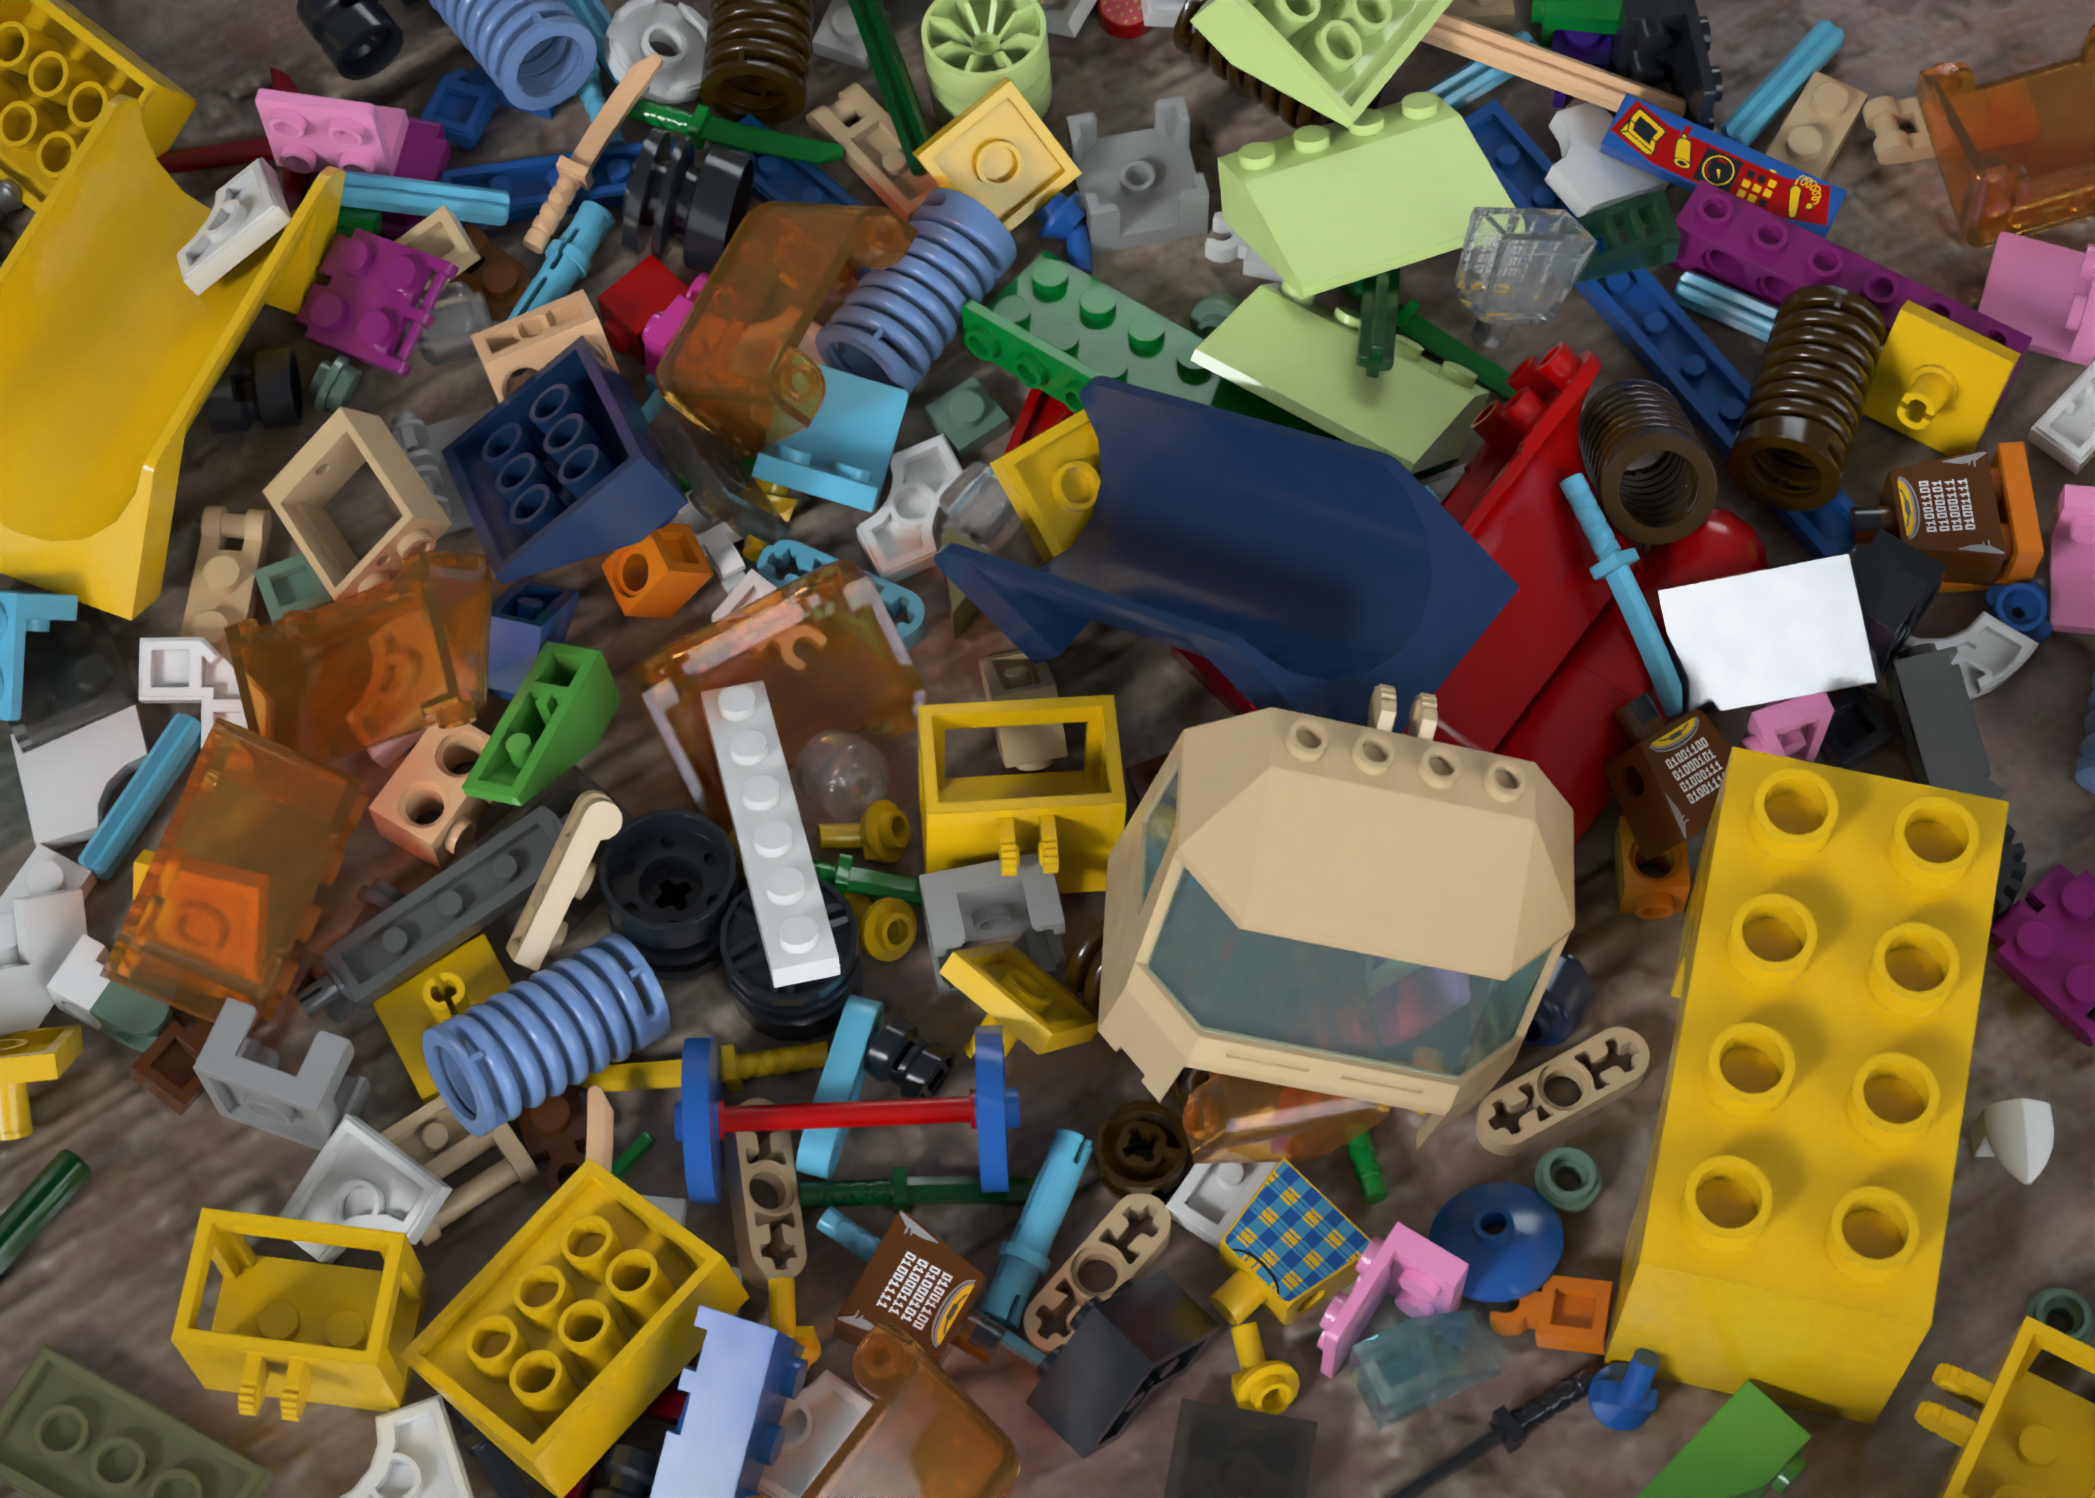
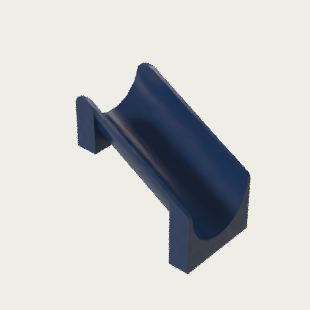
[934,376,1520,734]

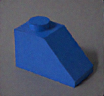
[473,578,579,700]

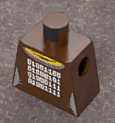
[1849,450,2006,585]
[1605,692,1732,861]
[833,1209,1008,1373]

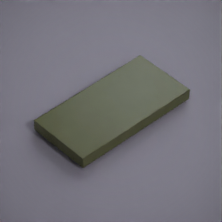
[0,1343,275,1498]

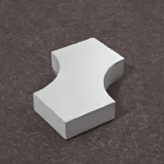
[856,433,970,583]

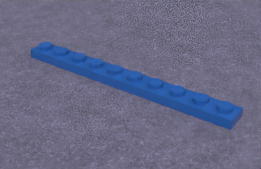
[1463,99,1860,558]

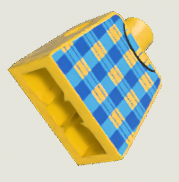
[1209,1158,1371,1326]

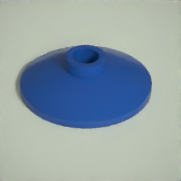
[1429,1182,1565,1303]

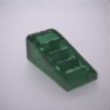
[1541,190,1680,287]

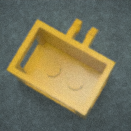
[918,695,1126,893]
[171,1208,431,1422]
[1914,1316,2095,1498]

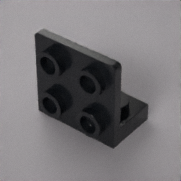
[1608,0,1723,131]

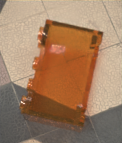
[100,716,369,1036]

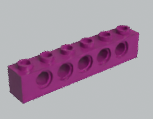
[1664,180,2033,421]

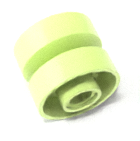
[921,0,1052,126]

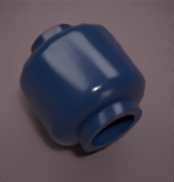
[1522,952,1594,1047]

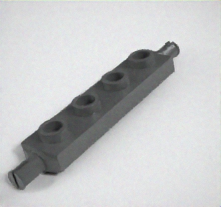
[295,805,571,1017]

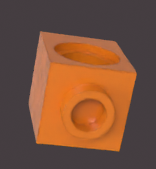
[601,523,714,619]
[1613,816,1691,920]

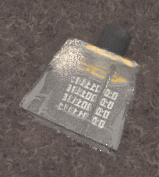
[1453,207,1598,349]

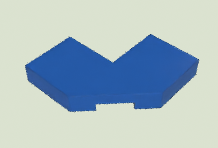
[419,66,559,150]

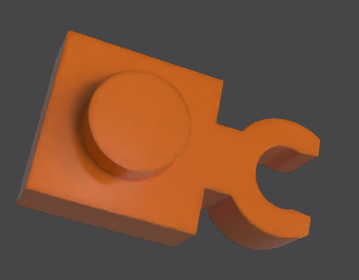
[1489,1275,1614,1355]

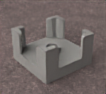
[1066,95,1209,255]
[919,852,1067,997]
[193,997,372,1151]

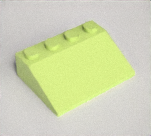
[1190,0,1453,128]
[1217,91,1522,298]
[1191,280,1490,474]

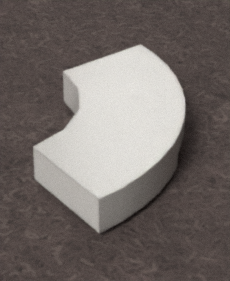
[1861,611,2039,700]

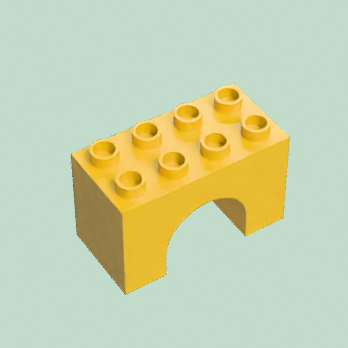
[1603,747,2009,1425]

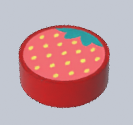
[1098,0,1153,39]

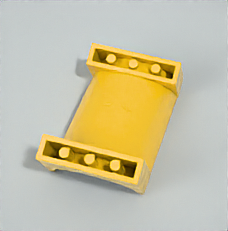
[0,94,346,621]

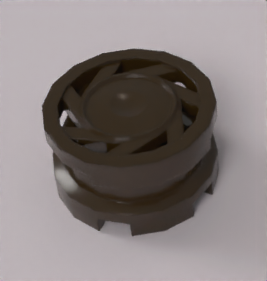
[1095,1100,1188,1201]

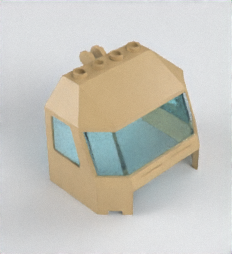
[1098,684,1575,1151]

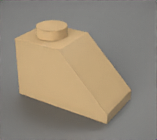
[978,650,1068,771]

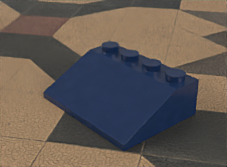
[441,335,689,584]

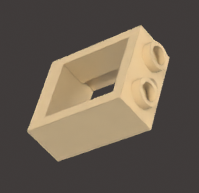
[262,406,452,608]

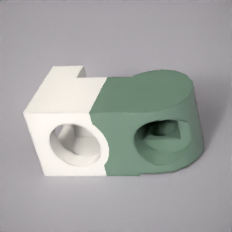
[46,933,177,1052]

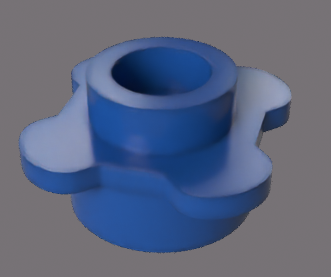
[1984,582,2052,643]

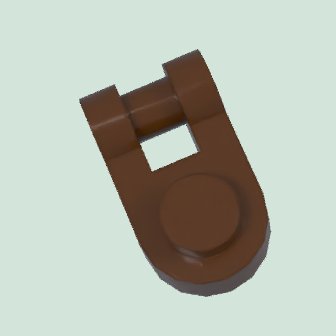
[444,222,531,322]

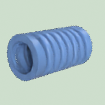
[428,0,597,111]
[815,188,1017,395]
[422,932,670,1137]

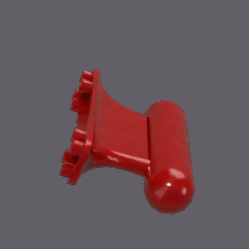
[1249,341,1769,849]

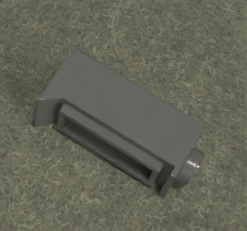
[1884,643,2007,800]

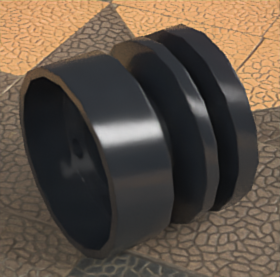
[622,128,755,276]
[599,809,742,981]
[720,878,864,1041]

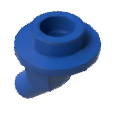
[1036,191,1093,275]
[1588,1349,1660,1431]

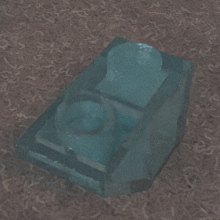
[1348,1310,1502,1430]

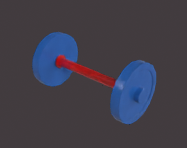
[674,1025,1020,1205]

